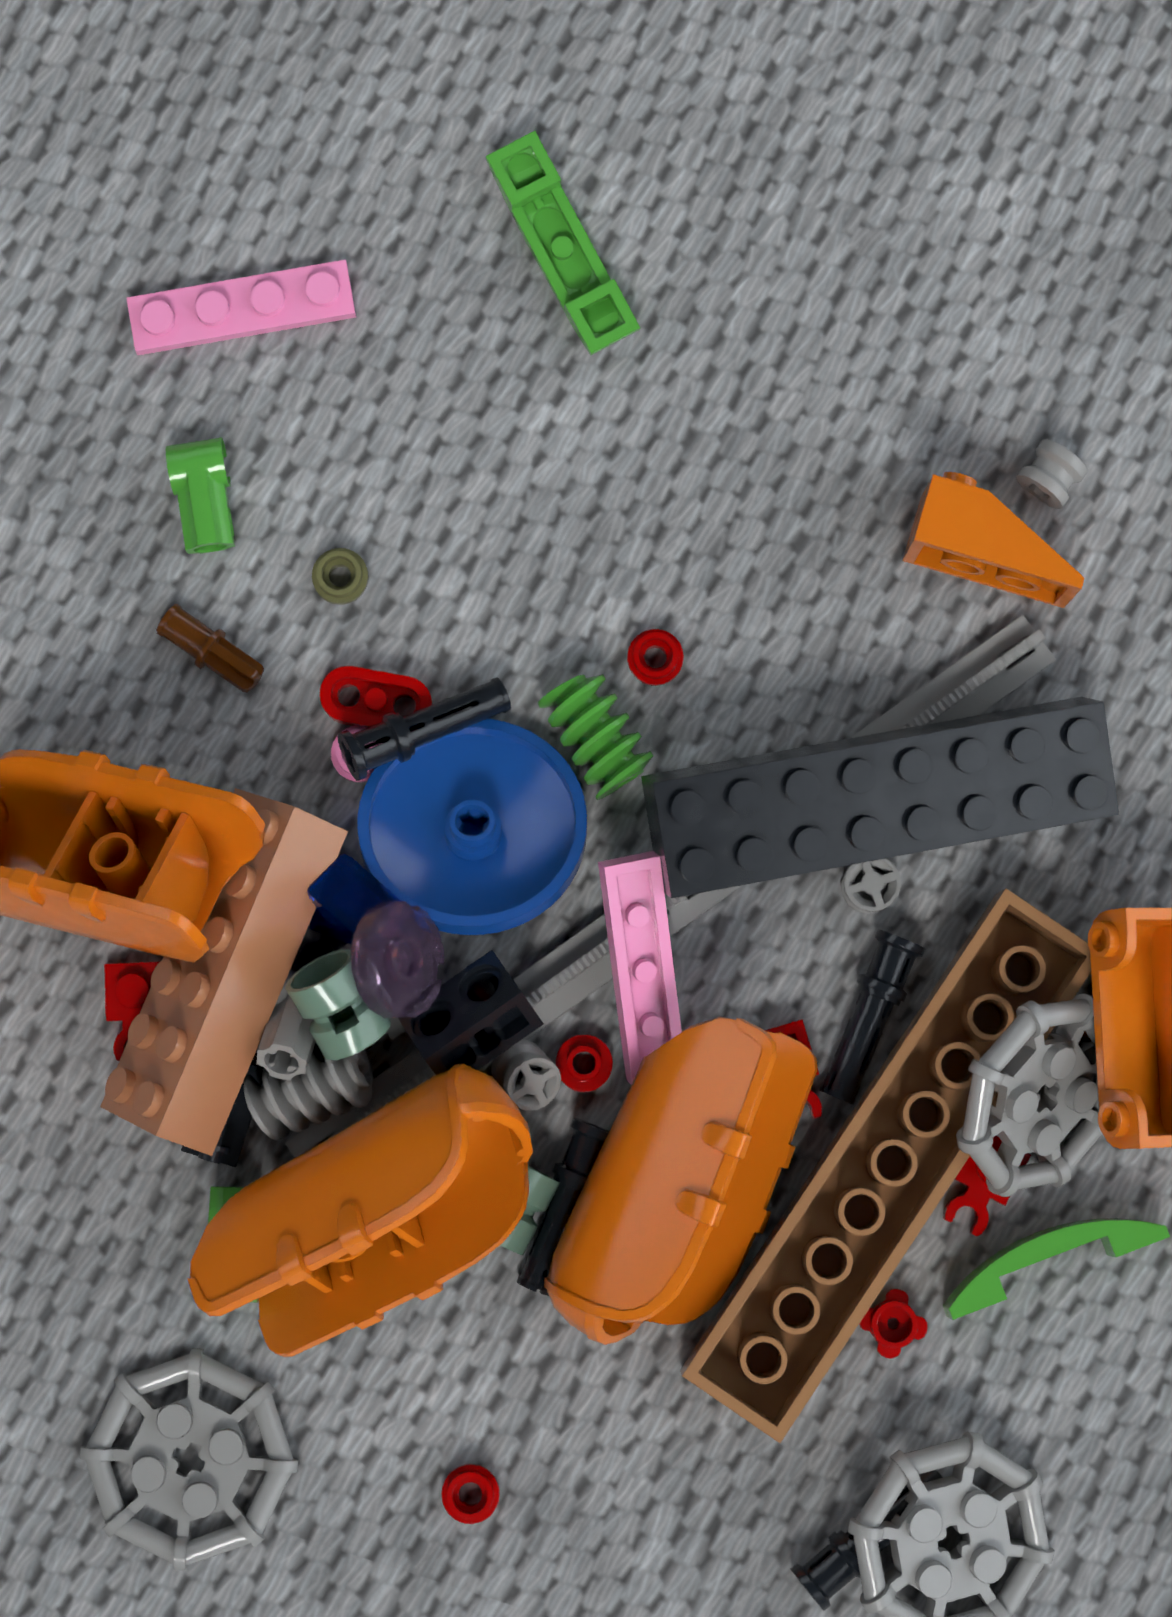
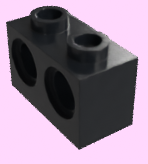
[397,950,544,1075]

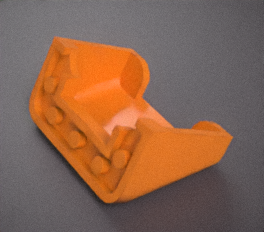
[1088,908,1172,1149]

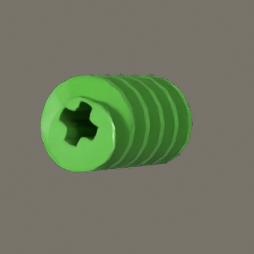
[537,674,653,800]

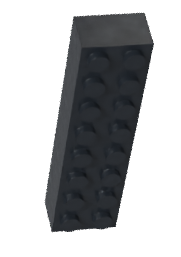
[641,697,1119,898]

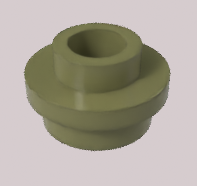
[312,548,369,605]

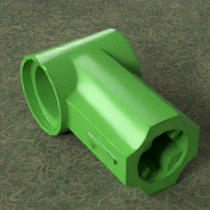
[165,437,235,554]

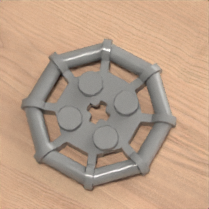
[956,994,1103,1197]
[80,1348,299,1571]
[847,1431,1055,1617]

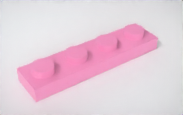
[126,259,356,355]
[598,851,682,1084]

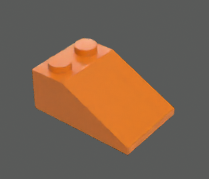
[902,472,1085,608]

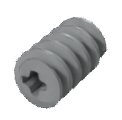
[244,1050,373,1140]

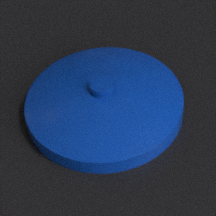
[357,719,587,935]

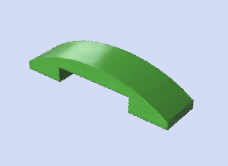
[486,131,640,355]
[943,1218,1170,1320]

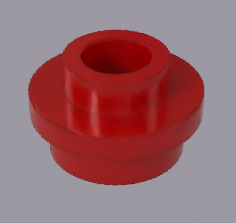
[627,629,684,686]
[555,1035,613,1092]
[441,1464,500,1524]

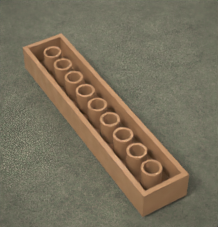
[680,888,1091,1443]

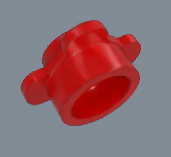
[859,1289,928,1359]

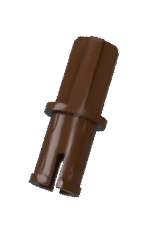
[156,604,264,693]

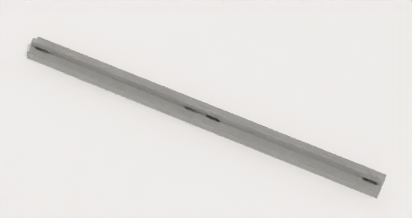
[285,615,1056,1158]

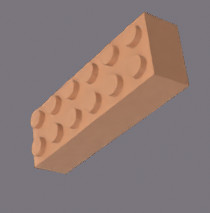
[100,788,348,1156]

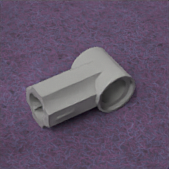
[257,970,316,1081]

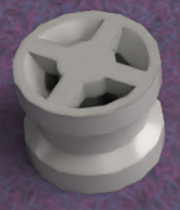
[1016,439,1088,509]
[841,858,901,914]
[491,1040,561,1111]

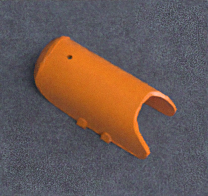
[0,749,266,963]
[544,1017,817,1345]
[187,1064,533,1357]

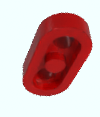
[319,666,433,732]

